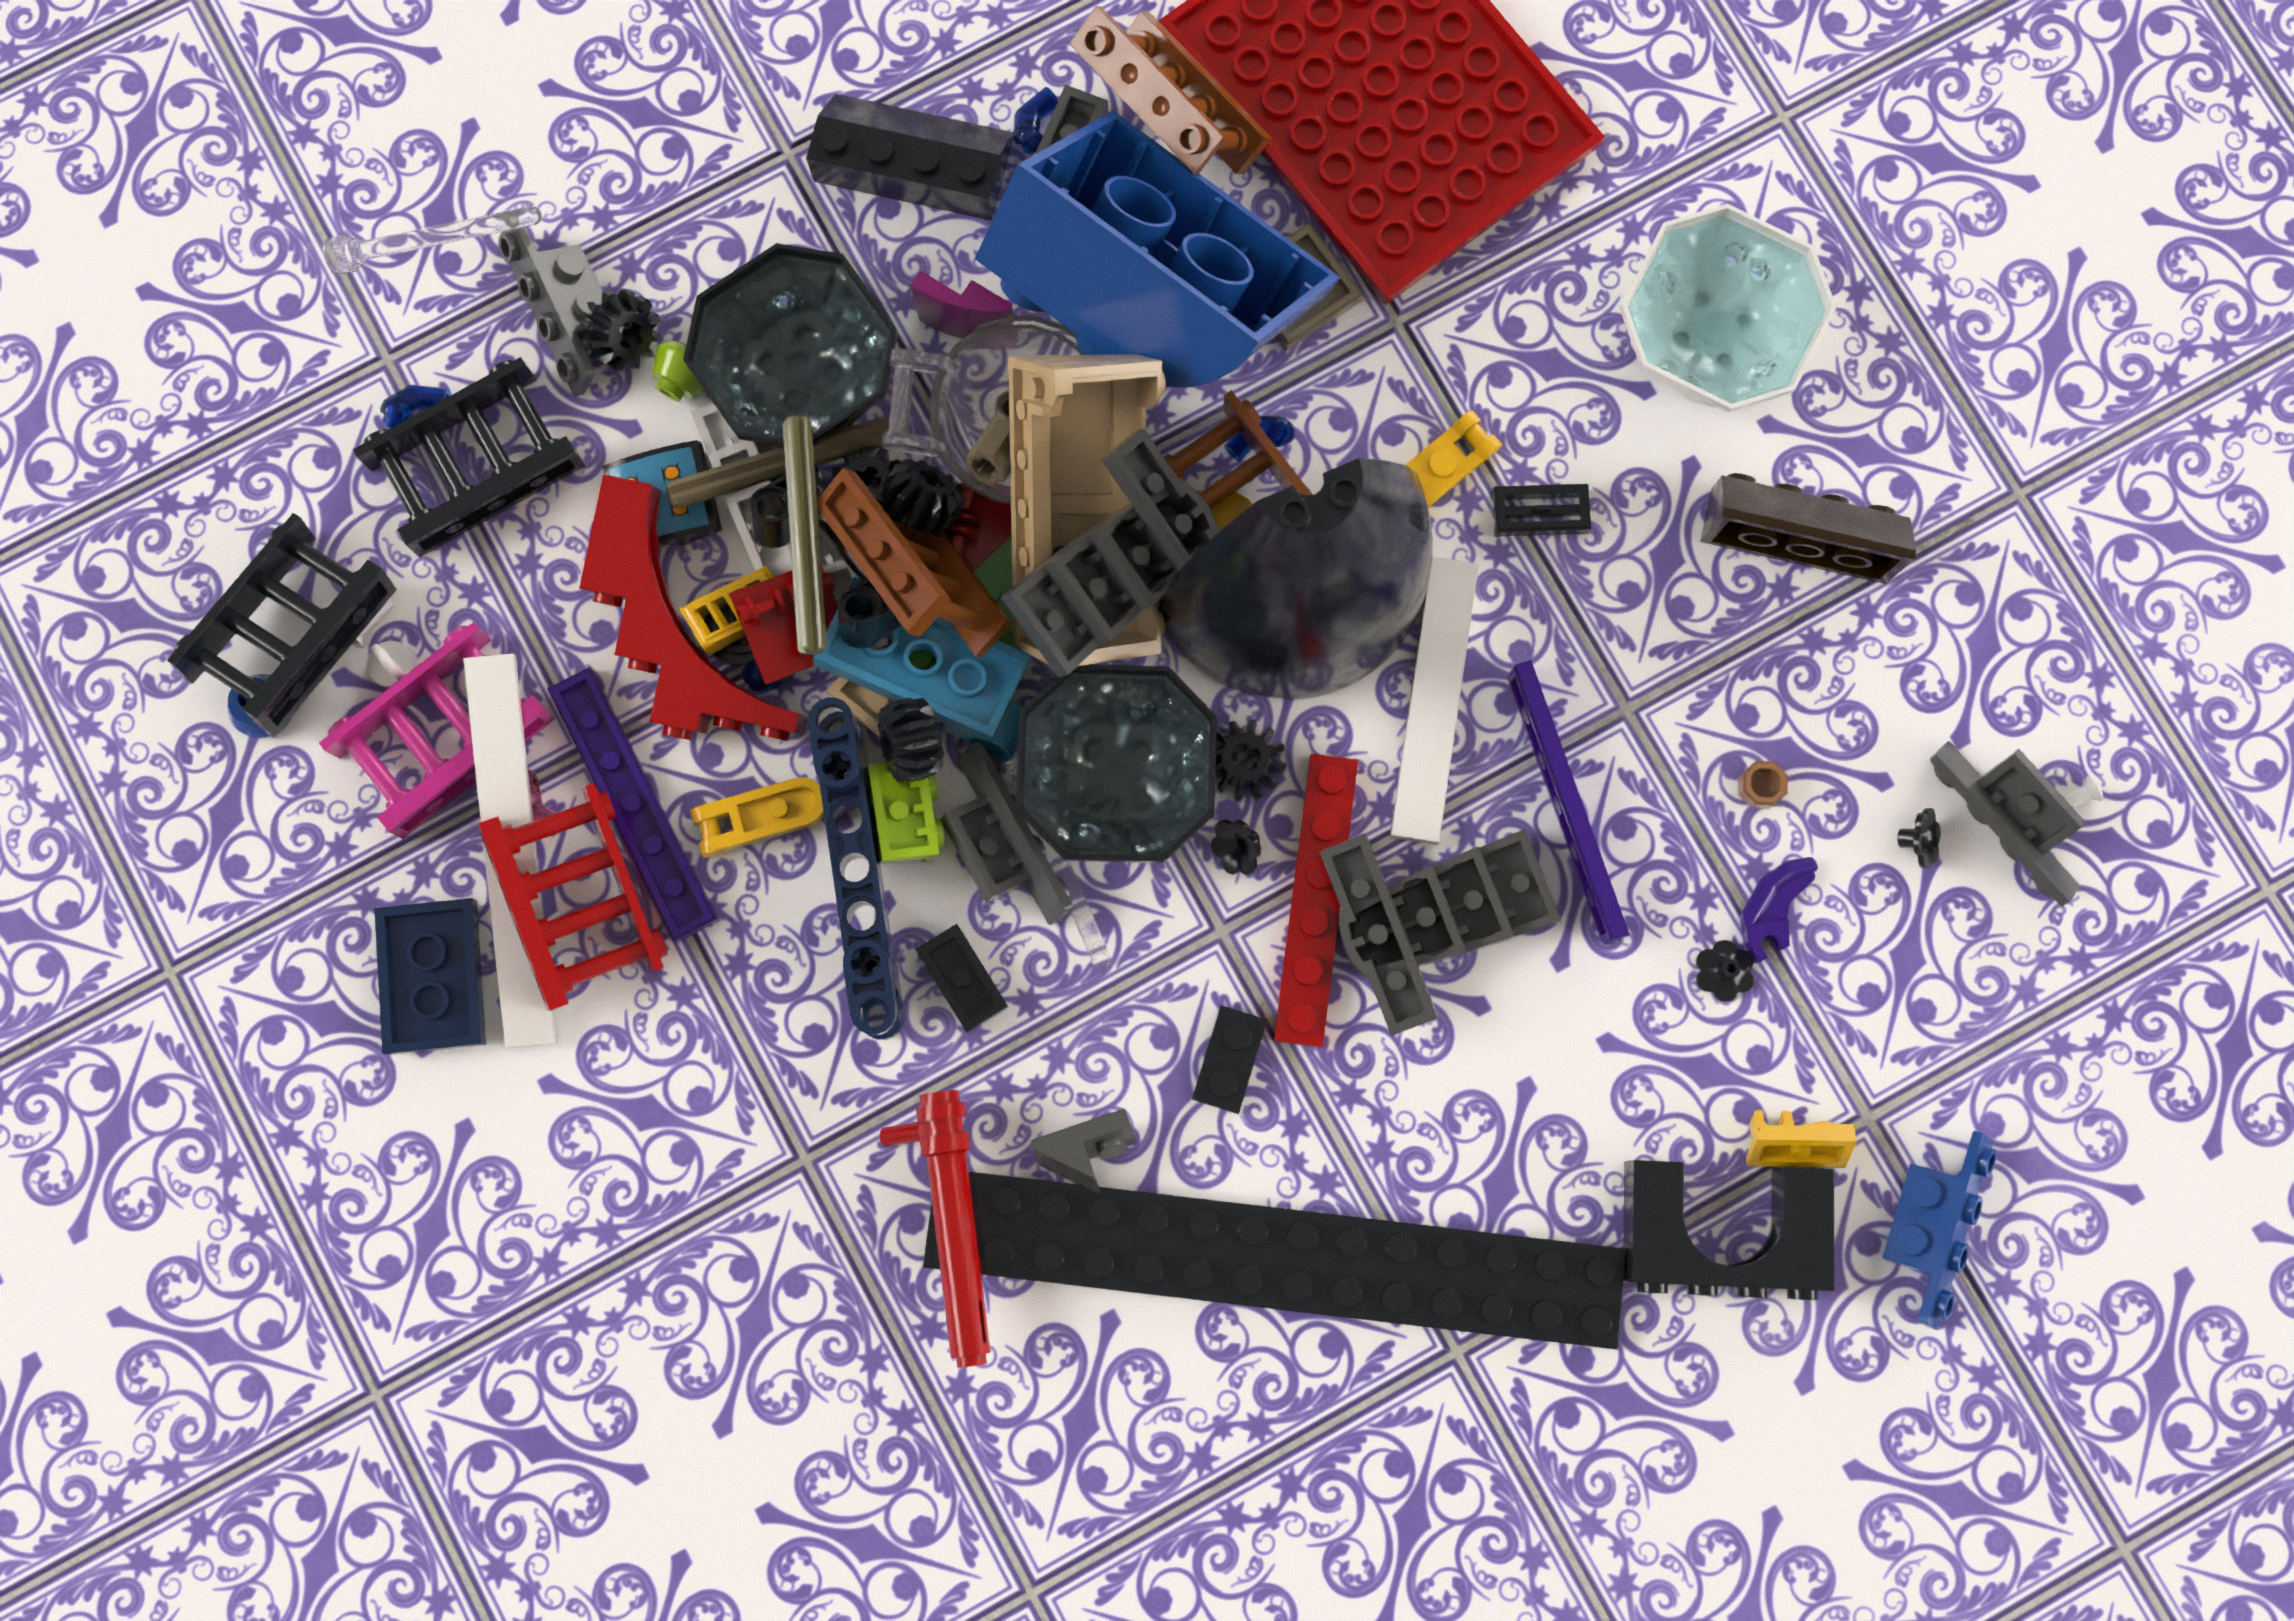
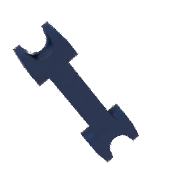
[808,697,905,1040]

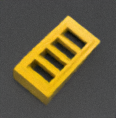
[679,566,773,656]

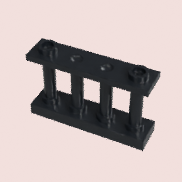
[352,357,586,558]
[167,513,397,737]

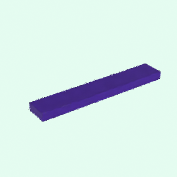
[1507,660,1630,945]
[547,667,720,943]

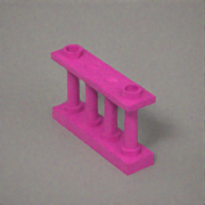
[319,622,556,839]

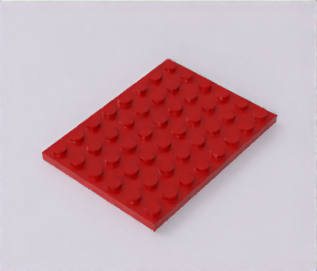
[1159,0,1605,305]

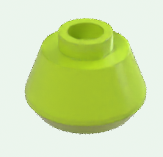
[652,341,704,402]

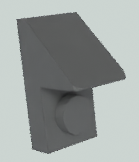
[1030,1108,1136,1194]

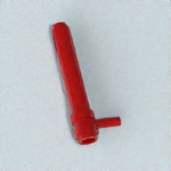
[880,1090,991,1368]

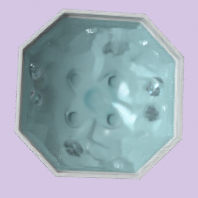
[1619,204,1837,412]

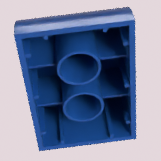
[975,111,1341,388]

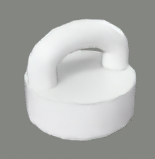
[367,641,419,689]

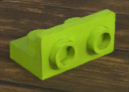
[865,763,945,864]

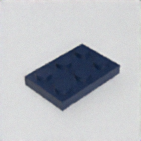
[374,898,486,1055]

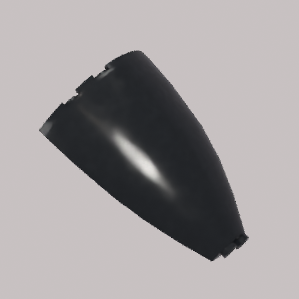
[1157,458,1433,700]

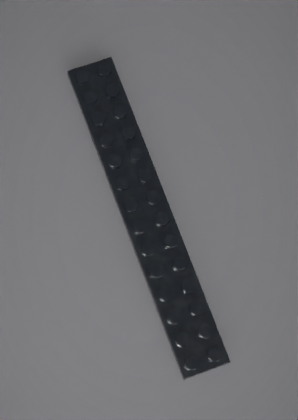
[923,1172,1626,1350]

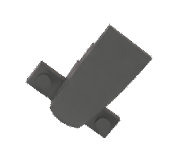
[1001,428,1219,678]
[1319,829,1562,1036]

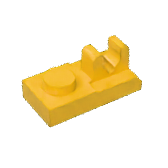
[1746,1110,1857,1168]

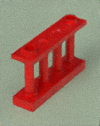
[478,783,668,1011]

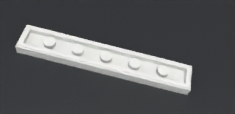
[1390,557,1479,845]

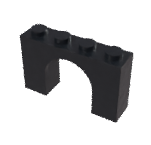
[1623,1160,1834,1300]

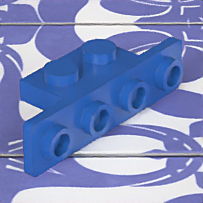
[1882,1131,1996,1330]

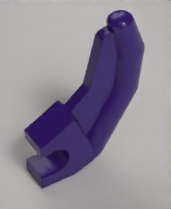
[1740,857,1818,964]

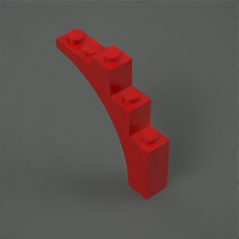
[579,474,808,741]

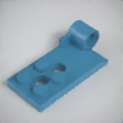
[813,576,1031,762]

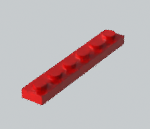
[1273,754,1358,1048]

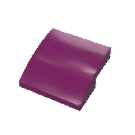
[910,271,1017,345]

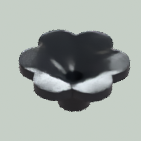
[1897,808,1941,869]
[1211,819,1261,875]
[1695,940,1754,1002]

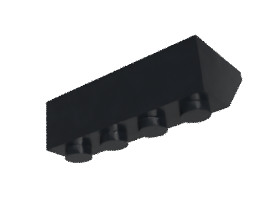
[806,93,1014,221]

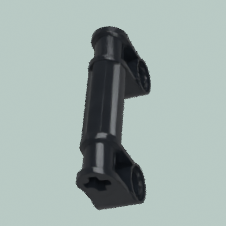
[749,464,902,648]

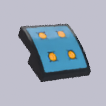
[603,440,722,548]

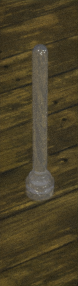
[323,206,542,276]
[999,756,1113,973]

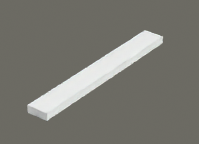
[463,653,557,1049]

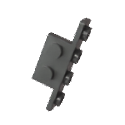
[498,214,602,397]
[940,740,1073,925]
[1930,741,2086,906]

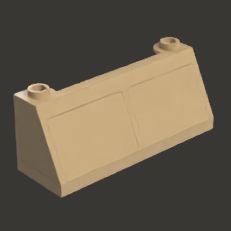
[1008,354,1166,666]

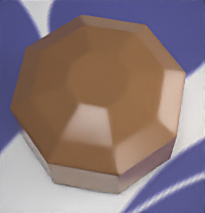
[1738,761,1788,809]

